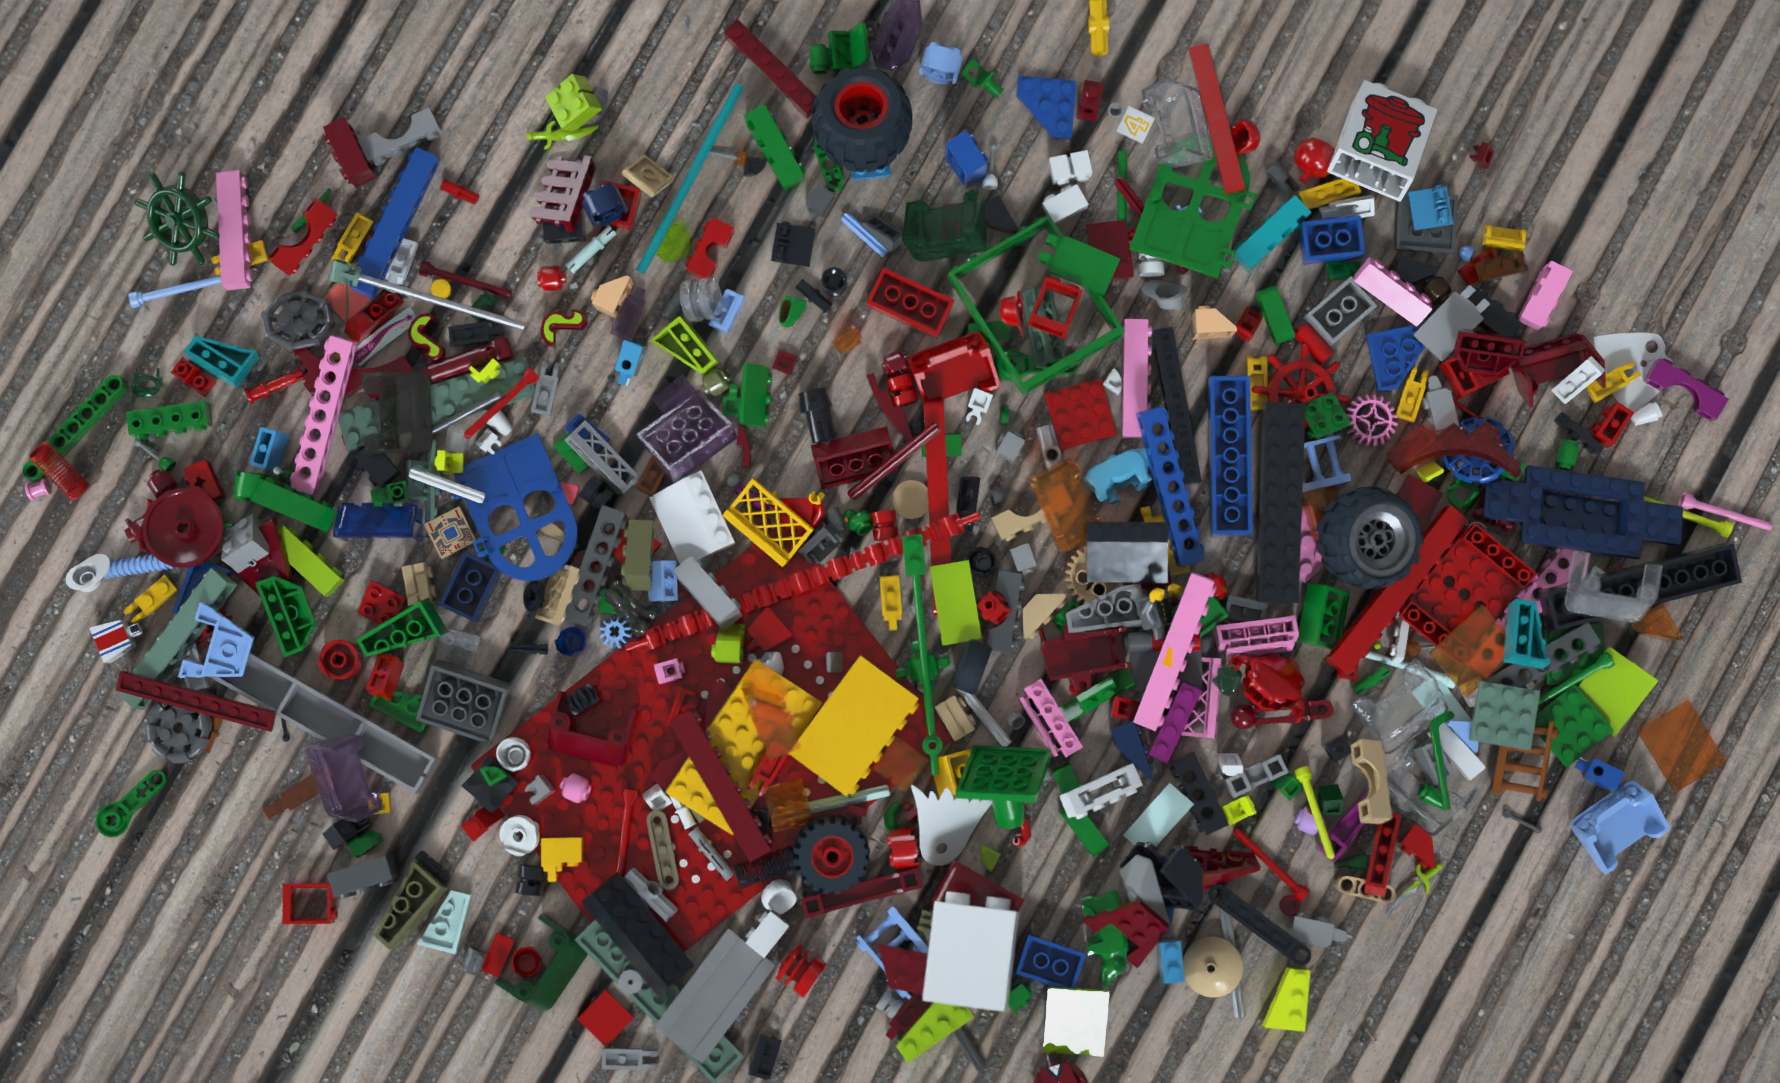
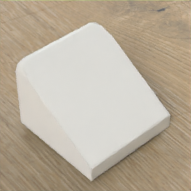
[642,784,672,811]

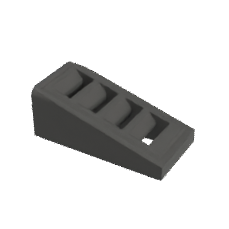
[862,213,905,252]

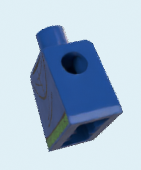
[1575,757,1625,793]

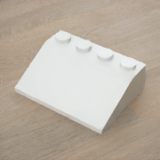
[649,470,736,564]

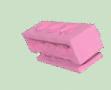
[1214,616,1299,660]
[1018,679,1083,758]

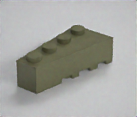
[374,861,448,950]

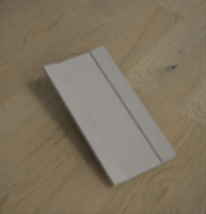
[654,928,776,1064]

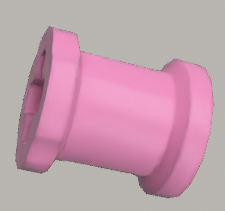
[25,478,51,501]

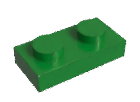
[553,432,589,475]

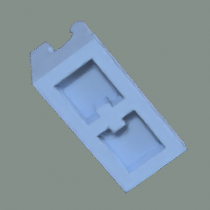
[709,289,745,334]
[648,560,678,602]

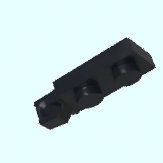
[448,321,505,347]
[1553,411,1604,455]
[956,476,980,532]

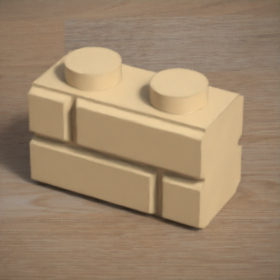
[401,562,437,607]
[934,695,977,742]

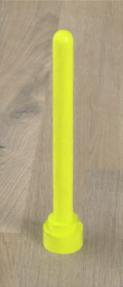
[1644,496,1733,538]
[1294,766,1335,859]

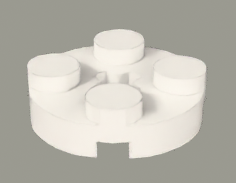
[500,815,540,856]

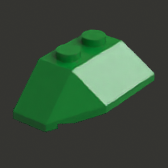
[255,576,317,658]

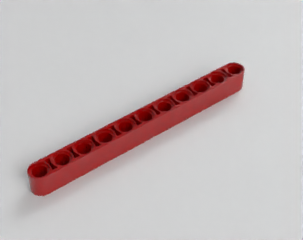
[924,400,951,617]

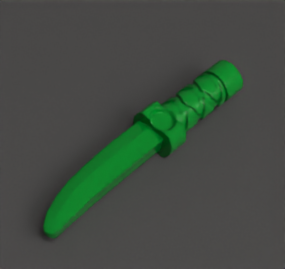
[290,188,331,233]

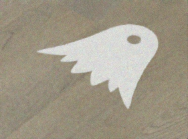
[911,785,992,866]

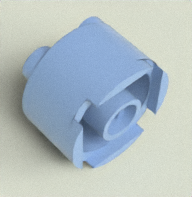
[919,42,963,85]

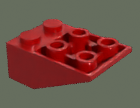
[1439,356,1510,400]

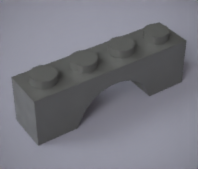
[986,570,1025,653]

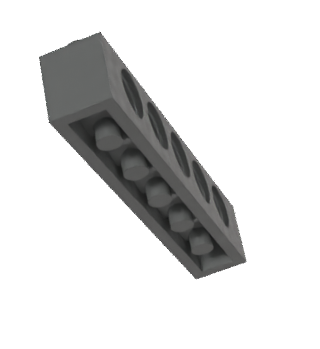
[565,505,628,627]
[1483,622,1601,689]

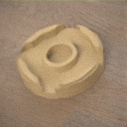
[892,480,929,520]

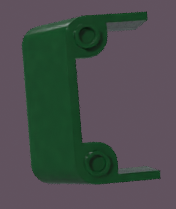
[494,913,588,1011]

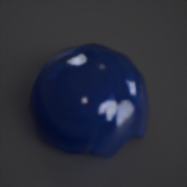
[555,627,587,657]

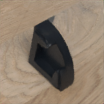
[743,156,767,177]

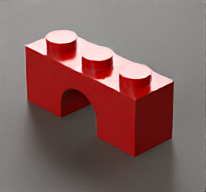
[685,217,735,283]

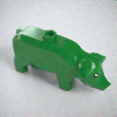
[1081,890,1128,987]

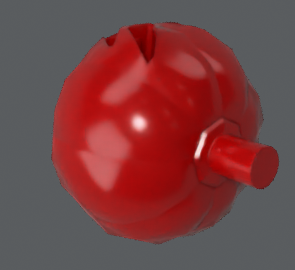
[1294,138,1335,183]

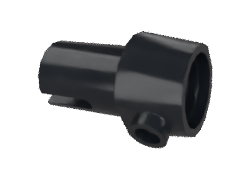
[798,387,837,444]

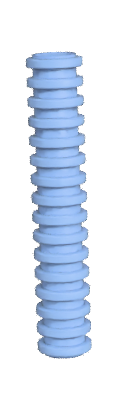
[104,554,175,579]

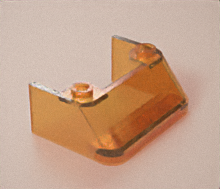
[741,685,800,760]

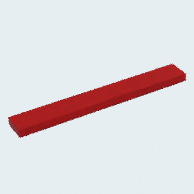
[1188,44,1245,195]

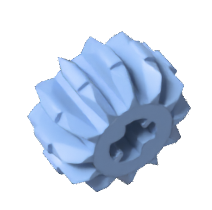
[599,615,632,649]

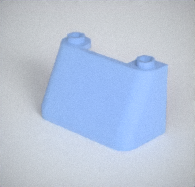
[1570,781,1671,875]

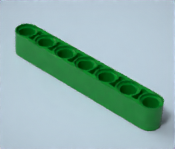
[22,375,128,482]

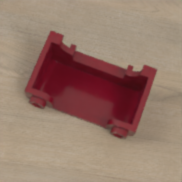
[929,860,1025,912]

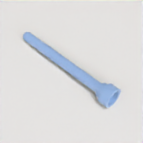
[129,275,221,308]

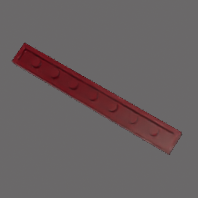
[115,671,277,732]

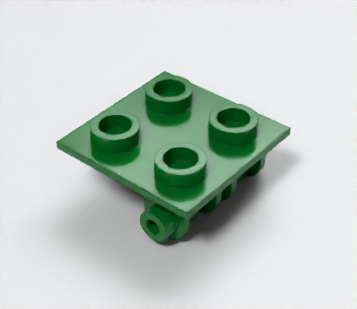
[1304,392,1352,439]

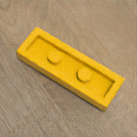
[1298,178,1361,210]

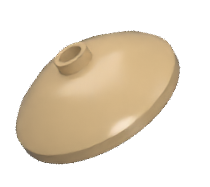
[1183,936,1243,998]

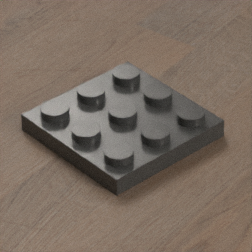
[1395,191,1458,254]

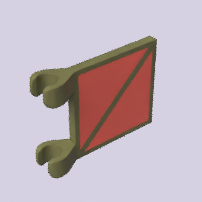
[321,261,385,325]

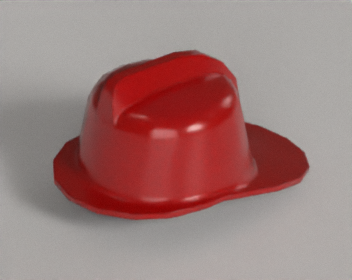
[1000,290,1025,337]

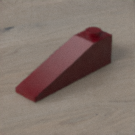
[1172,846,1261,890]

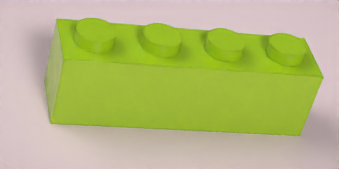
[278,525,345,597]

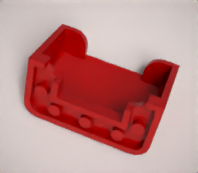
[908,332,1001,405]

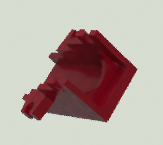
[1041,623,1133,691]

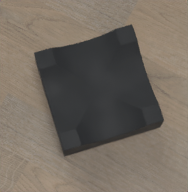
[461,756,520,813]

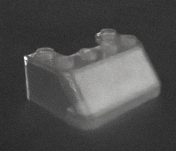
[1141,77,1214,168]
[1352,658,1448,754]

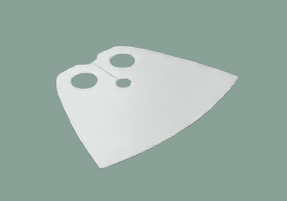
[1594,333,1675,413]

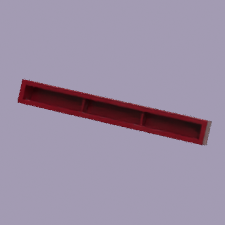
[669,708,773,862]

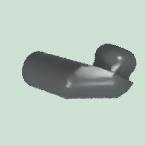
[1201,635,1213,665]

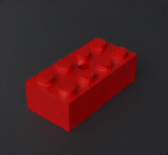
[866,267,955,339]

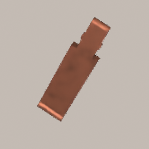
[262,762,343,820]

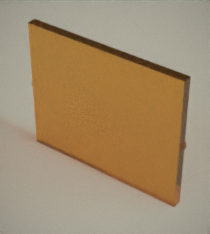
[1429,605,1506,697]
[1637,700,1726,793]

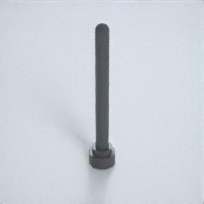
[417,391,503,444]

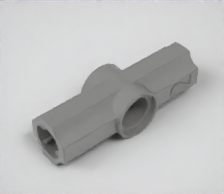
[1036,424,1068,486]
[624,868,678,922]

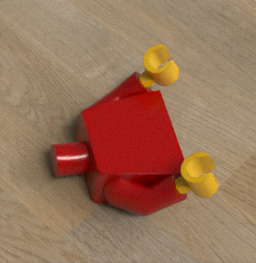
[764,491,826,542]

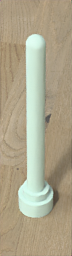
[1365,651,1458,689]

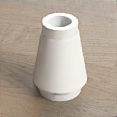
[1631,402,1662,426]
[487,410,514,436]

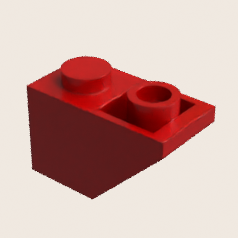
[1397,824,1435,869]

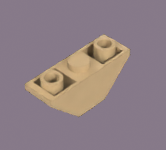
[1022,593,1067,641]

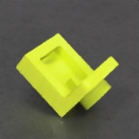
[468,359,501,384]
[435,450,464,474]
[1221,795,1256,826]

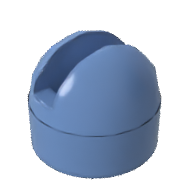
[1459,245,1476,263]

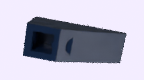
[1110,721,1155,779]

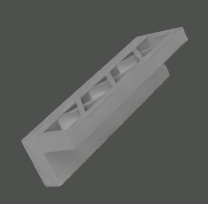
[564,420,640,497]

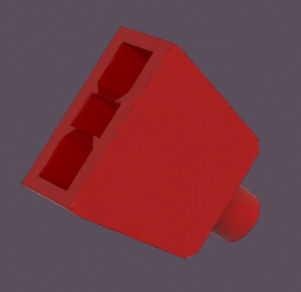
[744,606,793,654]

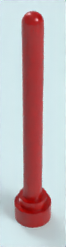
[464,367,540,439]
[616,788,638,877]
[1233,828,1310,902]

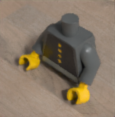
[1135,583,1183,640]

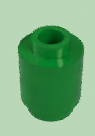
[810,44,830,74]
[1555,440,1580,470]

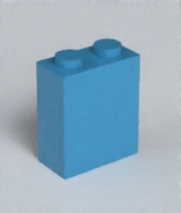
[1156,938,1185,984]

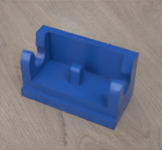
[564,414,611,454]

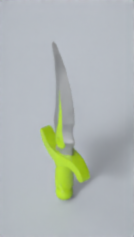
[1386,862,1443,916]

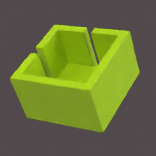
[545,74,602,131]

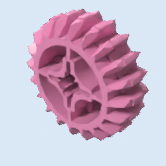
[1346,394,1398,447]

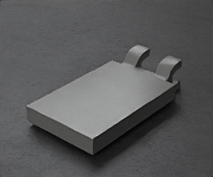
[1413,285,1490,362]

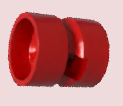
[887,374,919,407]
[871,510,899,541]

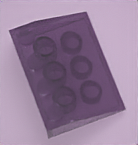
[636,390,737,484]

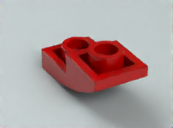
[170,357,217,397]

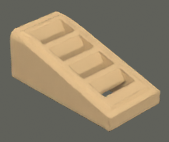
[540,523,579,549]

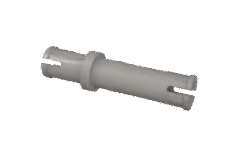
[688,826,735,881]

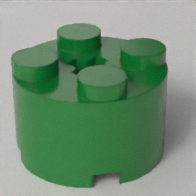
[233,471,276,501]

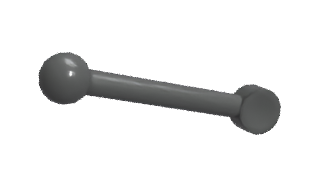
[1503,810,1542,833]

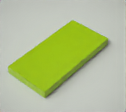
[929,560,982,646]

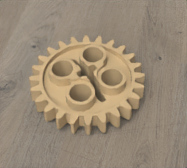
[1065,546,1125,604]

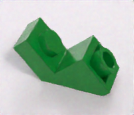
[370,481,410,510]

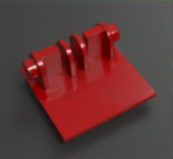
[357,580,408,625]

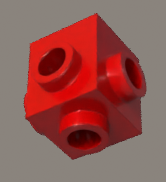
[977,591,1012,625]

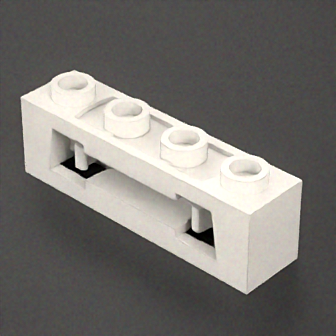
[1059,763,1143,819]

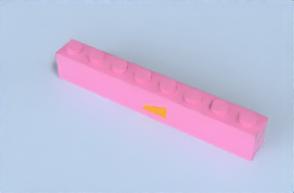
[1133,572,1217,731]

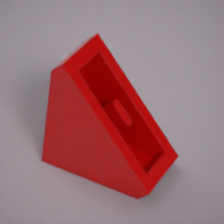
[1234,307,1264,343]
[1109,697,1141,721]

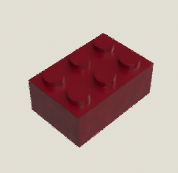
[323,117,377,188]

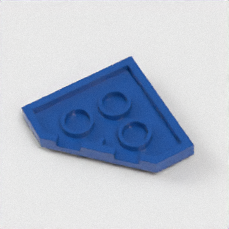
[1017,76,1077,140]
[1365,323,1425,393]

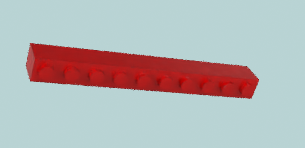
[1324,505,1469,675]

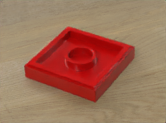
[578,989,635,1047]

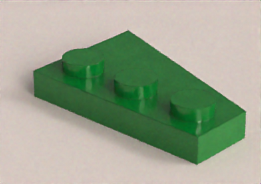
[368,691,427,735]

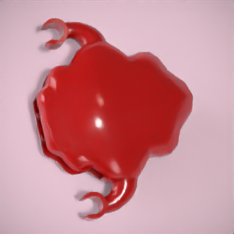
[1227,653,1306,723]

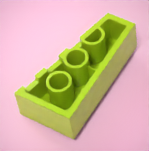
[896,1002,975,1063]

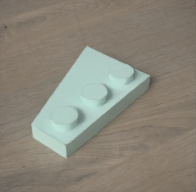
[417,890,472,954]

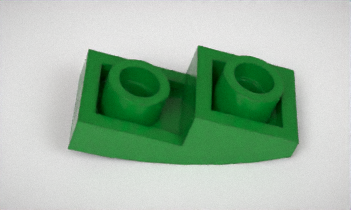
[968,320,1012,342]

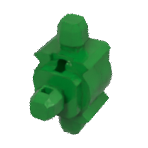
[895,640,951,694]

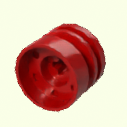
[775,944,827,998]

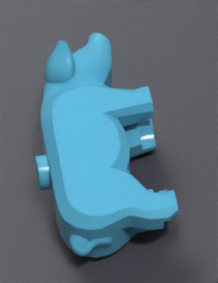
[1084,448,1170,505]

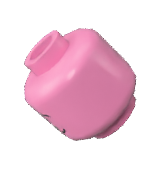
[560,773,591,803]

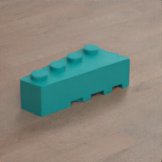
[1234,195,1311,272]

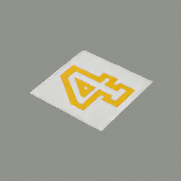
[1116,106,1155,144]

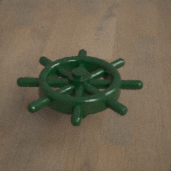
[135,171,220,266]

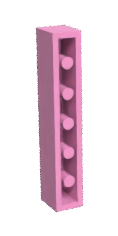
[216,170,253,290]
[1121,319,1152,439]

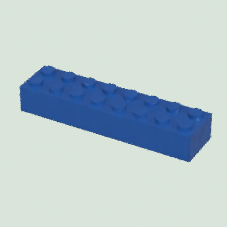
[1207,376,1253,536]

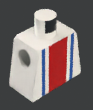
[89,620,143,663]

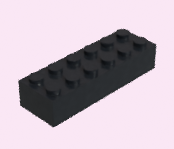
[582,872,695,996]

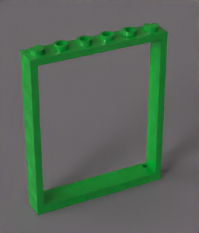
[948,215,1125,396]

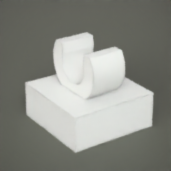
[475,428,502,454]

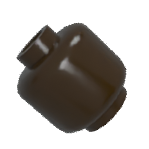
[1422,275,1452,305]

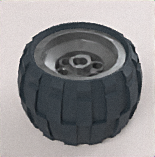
[1315,487,1424,589]

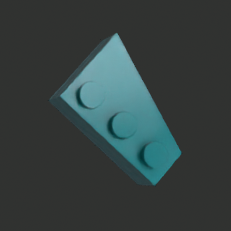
[183,336,260,389]
[1503,599,1551,669]

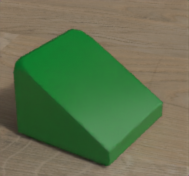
[1272,773,1303,801]

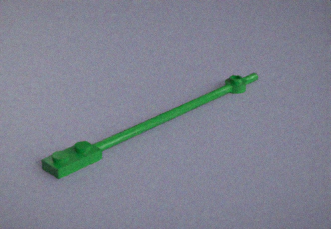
[902,534,943,776]

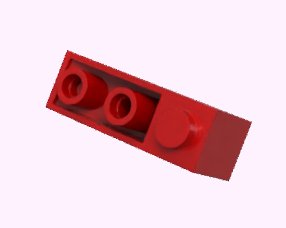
[344,290,404,345]

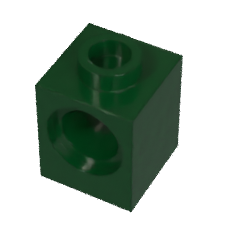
[1317,784,1344,817]

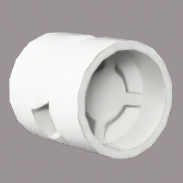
[1138,252,1165,277]

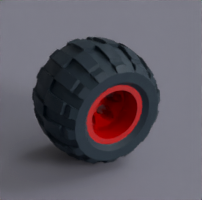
[812,66,913,172]

